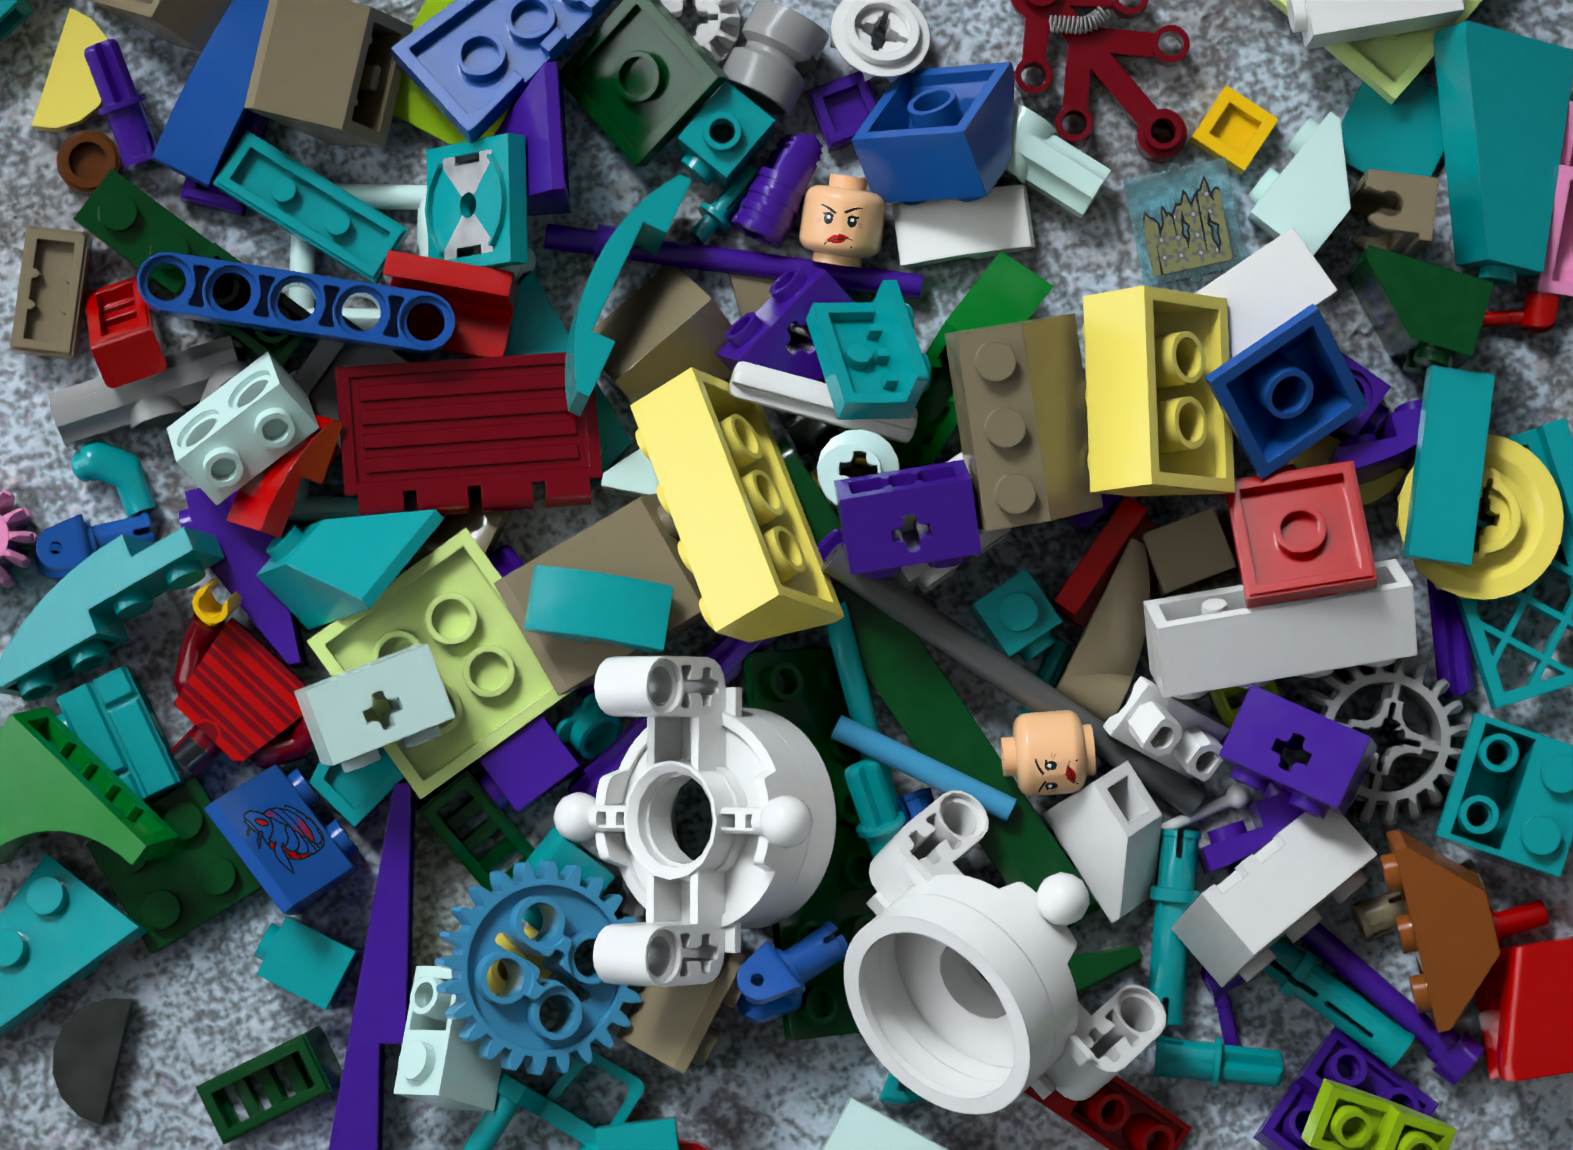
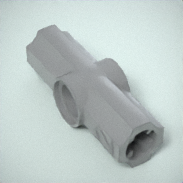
[48,335,242,448]

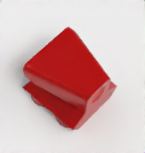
[1474,936,1573,1082]

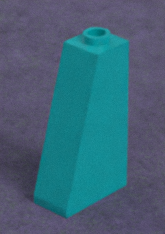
[1433,20,1573,286]

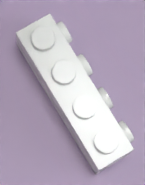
[1143,559,1417,699]

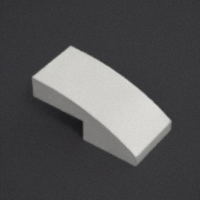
[892,184,1035,269]

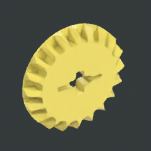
[1395,434,1564,601]

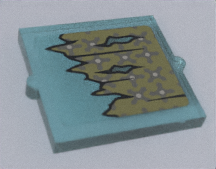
[1123,157,1246,287]

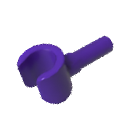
[1200,966,1245,1046]

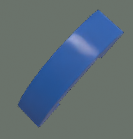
[152,0,269,189]

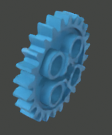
[434,860,642,1075]

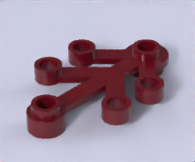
[1010,0,1190,163]

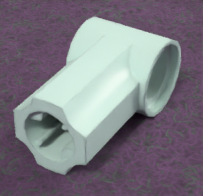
[1000,103,1111,219]

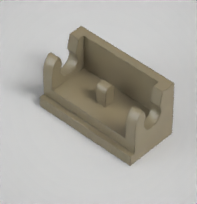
[1349,169,1439,259]

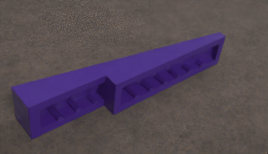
[328,783,416,1150]

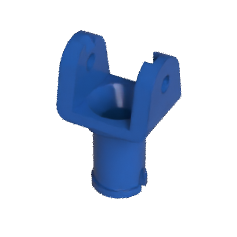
[35,512,155,580]
[737,920,849,1023]

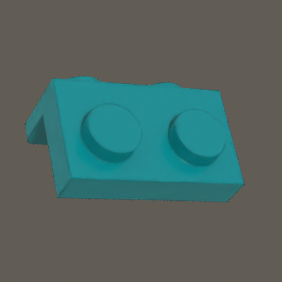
[806,280,931,420]

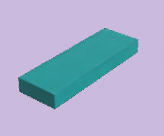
[213,130,410,284]
[1403,365,1495,568]

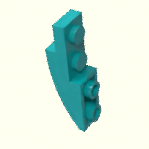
[0,527,225,701]

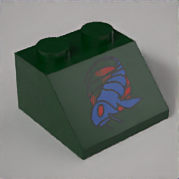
[1347,245,1494,378]

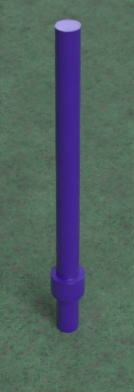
[544,223,923,300]

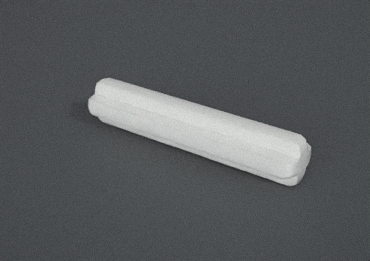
[729,361,918,443]

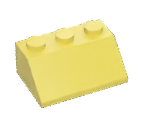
[1083,285,1235,496]

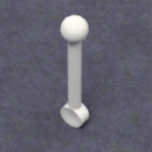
[1160,784,1251,838]

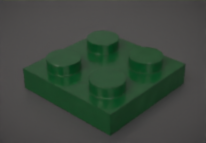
[559,0,728,167]
[86,777,263,954]

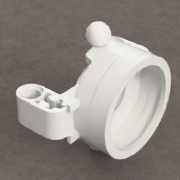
[553,656,836,987]
[844,790,1166,1115]

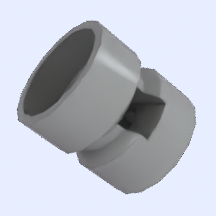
[721,0,829,117]

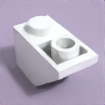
[1042,760,1162,923]

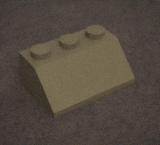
[944,313,1103,531]

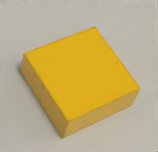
[1189,85,1279,176]

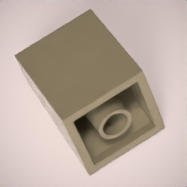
[494,493,704,696]

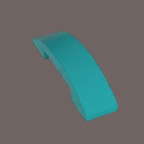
[564,174,692,417]

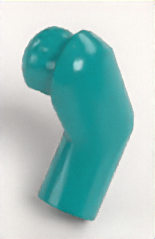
[71,440,157,518]

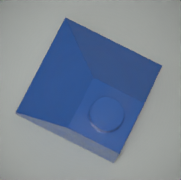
[1204,304,1368,479]

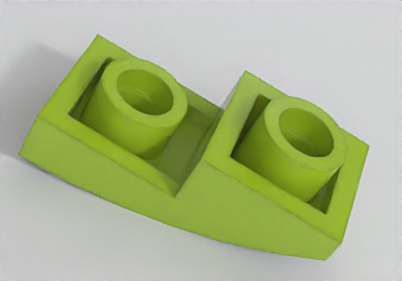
[1301,1078,1457,1150]

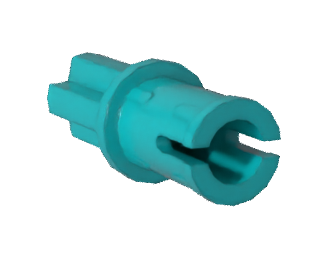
[844,759,906,859]
[1153,1035,1284,1088]

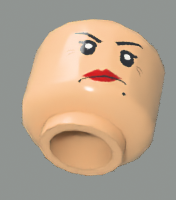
[799,173,886,268]
[1000,710,1096,796]

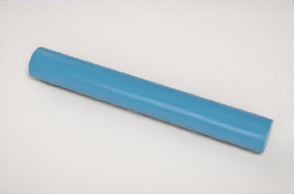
[830,715,1017,822]

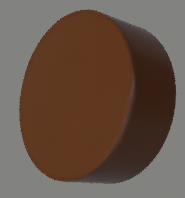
[57,130,123,196]

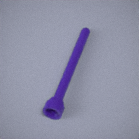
[1228,859,1485,1086]

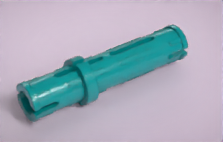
[1147,828,1202,1025]
[1262,938,1415,1069]

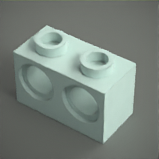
[167,351,319,505]

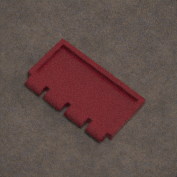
[335,352,603,516]

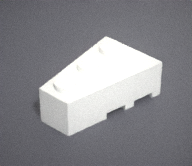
[1171,810,1377,987]

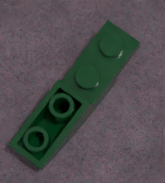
[73,168,311,367]

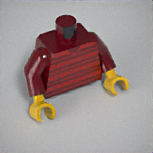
[169,578,316,777]

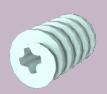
[817,429,899,510]

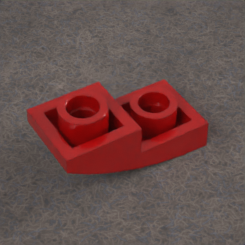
[226,414,343,538]

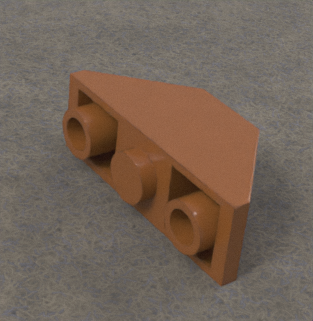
[1379,829,1500,1033]

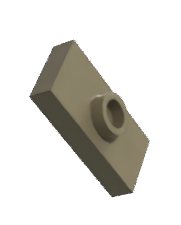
[10,225,93,361]

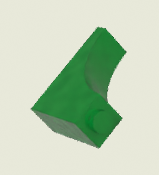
[884,251,1053,470]
[0,707,180,865]

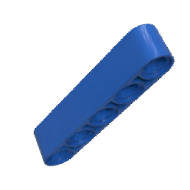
[137,252,455,355]

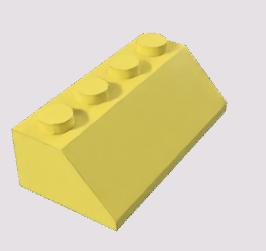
[630,367,845,643]

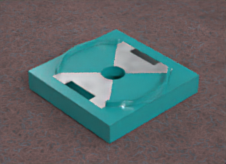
[425,133,528,269]

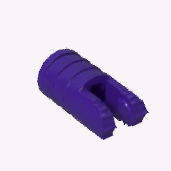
[730,133,823,249]

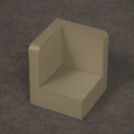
[1142,507,1237,598]

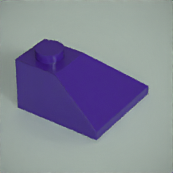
[493,62,571,216]

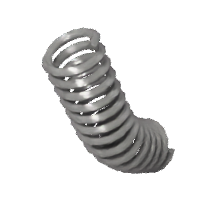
[1049,6,1112,35]

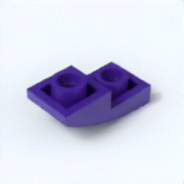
[1326,399,1423,485]
[1198,783,1304,873]

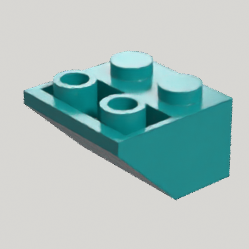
[1435,713,1573,879]

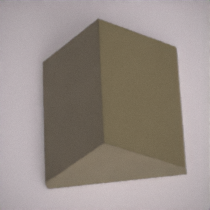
[592,265,732,406]

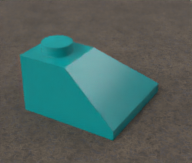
[256,509,444,630]

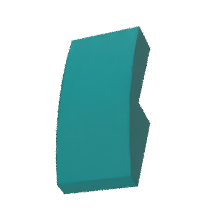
[523,565,674,654]

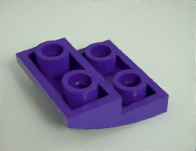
[1253,1027,1439,1150]

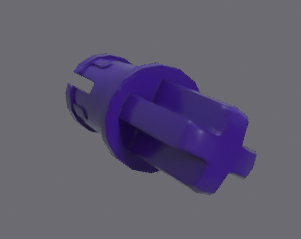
[84,39,158,168]

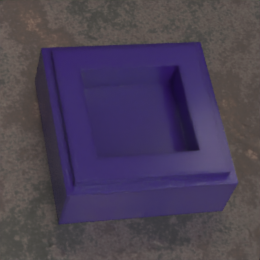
[806,71,878,153]

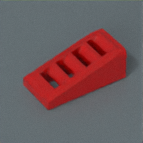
[85,276,167,388]

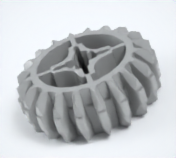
[1296,657,1469,825]

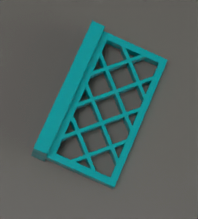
[1454,418,1573,710]

